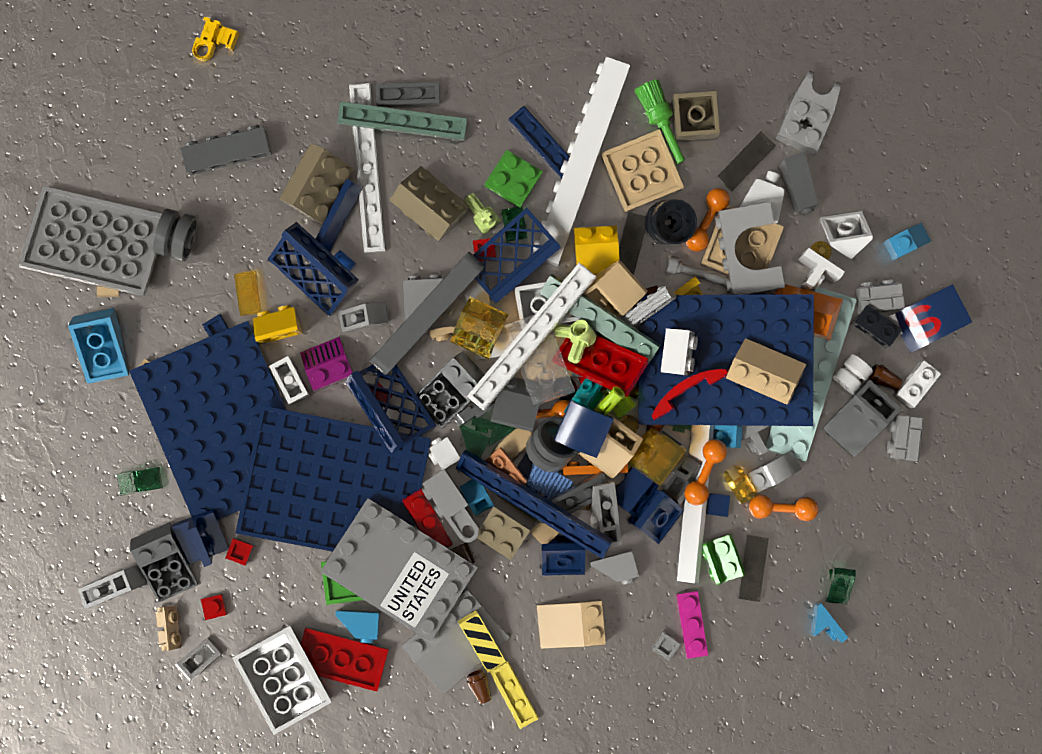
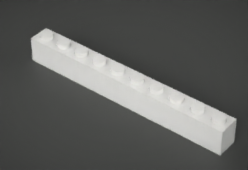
[533,57,630,267]

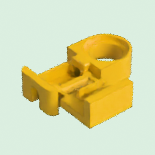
[192,17,239,62]

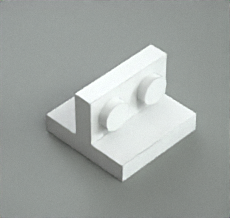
[798,248,845,290]

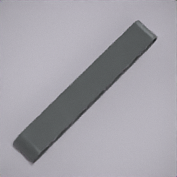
[369,251,485,375]

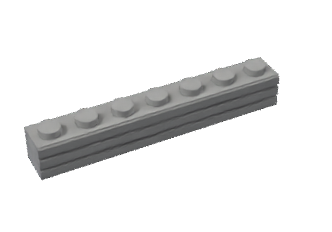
[596,286,677,343]

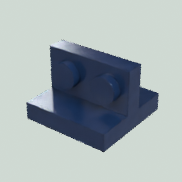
[627,489,684,544]
[172,510,229,567]
[541,536,586,576]

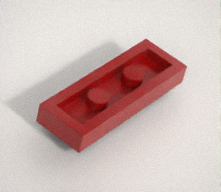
[402,489,453,548]

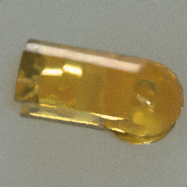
[724,465,758,504]

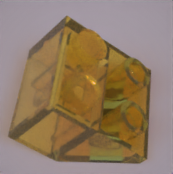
[450,297,509,360]
[627,428,686,486]

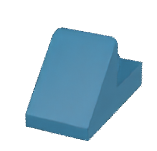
[713,425,742,448]
[811,602,848,643]

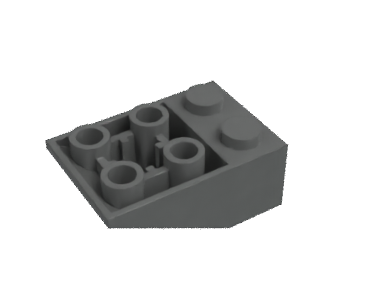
[416,351,485,429]
[822,380,902,457]
[130,522,198,602]

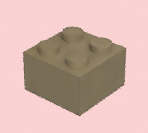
[672,91,720,141]
[477,497,537,560]

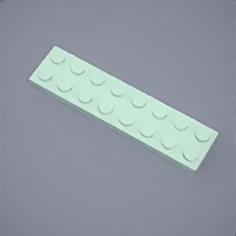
[765,287,857,462]

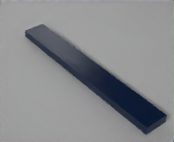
[455,450,613,559]

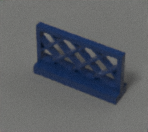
[473,207,561,304]
[268,222,359,317]
[346,364,436,453]

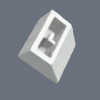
[661,329,698,376]

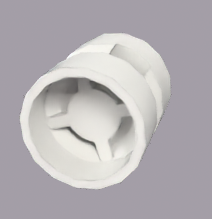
[832,354,873,395]

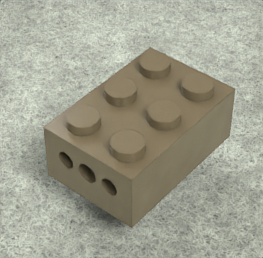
[279,143,354,224]
[389,166,470,241]

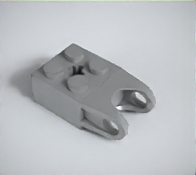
[775,70,841,155]
[422,469,479,542]

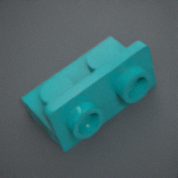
[564,378,604,413]

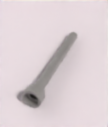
[666,256,766,295]

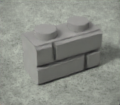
[855,279,905,314]
[887,415,924,461]

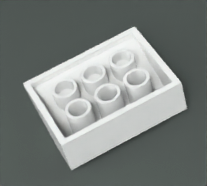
[232,626,332,735]

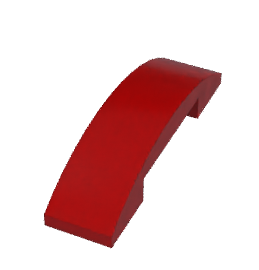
[652,369,729,420]

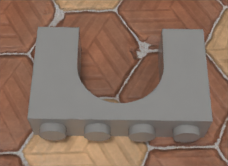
[715,202,785,295]
[403,274,491,332]

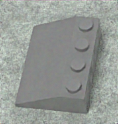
[401,589,510,694]

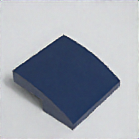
[554,400,614,458]

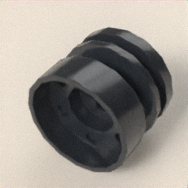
[644,199,697,245]

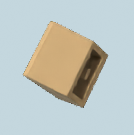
[583,260,647,318]
[578,414,643,479]

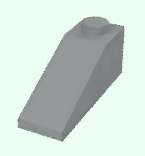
[591,482,622,547]
[77,565,147,609]

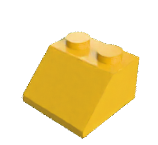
[574,225,619,275]
[253,305,303,344]

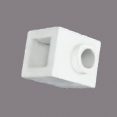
[428,436,460,470]

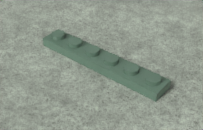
[337,101,467,141]
[540,274,661,364]

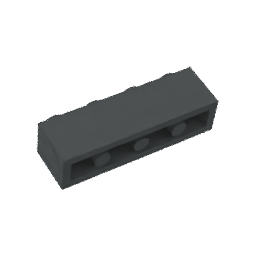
[180,125,272,176]

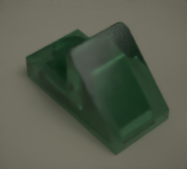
[501,206,528,242]
[471,417,515,447]
[117,467,163,496]
[826,567,856,605]

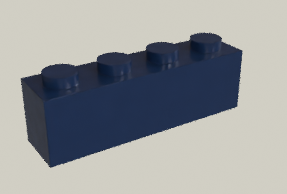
[615,430,687,517]

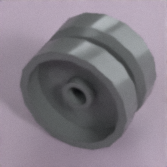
[153,208,198,262]
[526,416,579,472]

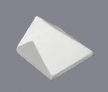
[820,211,873,259]

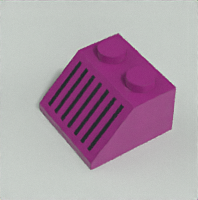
[300,337,354,392]

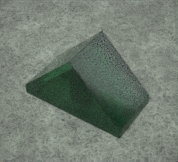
[459,425,491,458]

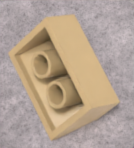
[726,338,807,405]

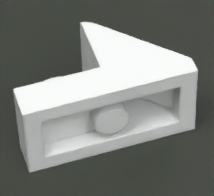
[175,638,221,681]

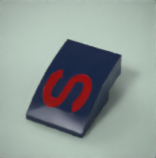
[892,284,972,353]

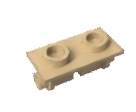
[155,605,181,651]

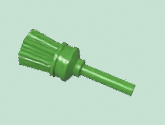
[634,79,685,164]

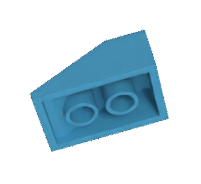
[68,308,129,384]

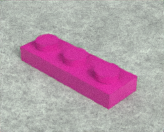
[676,591,708,659]

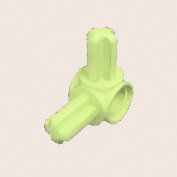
[464,193,501,235]
[554,320,596,364]

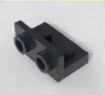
[851,305,902,348]

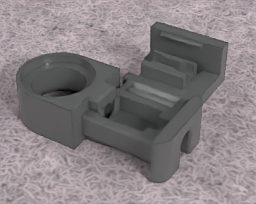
[453,401,494,427]

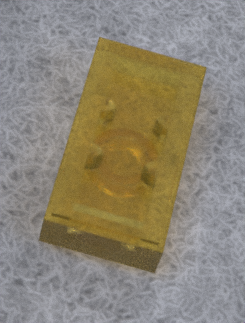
[234,271,262,317]

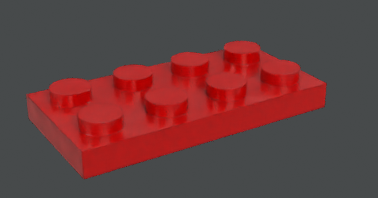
[552,335,649,397]
[300,627,389,692]

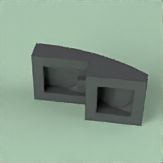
[662,455,701,505]

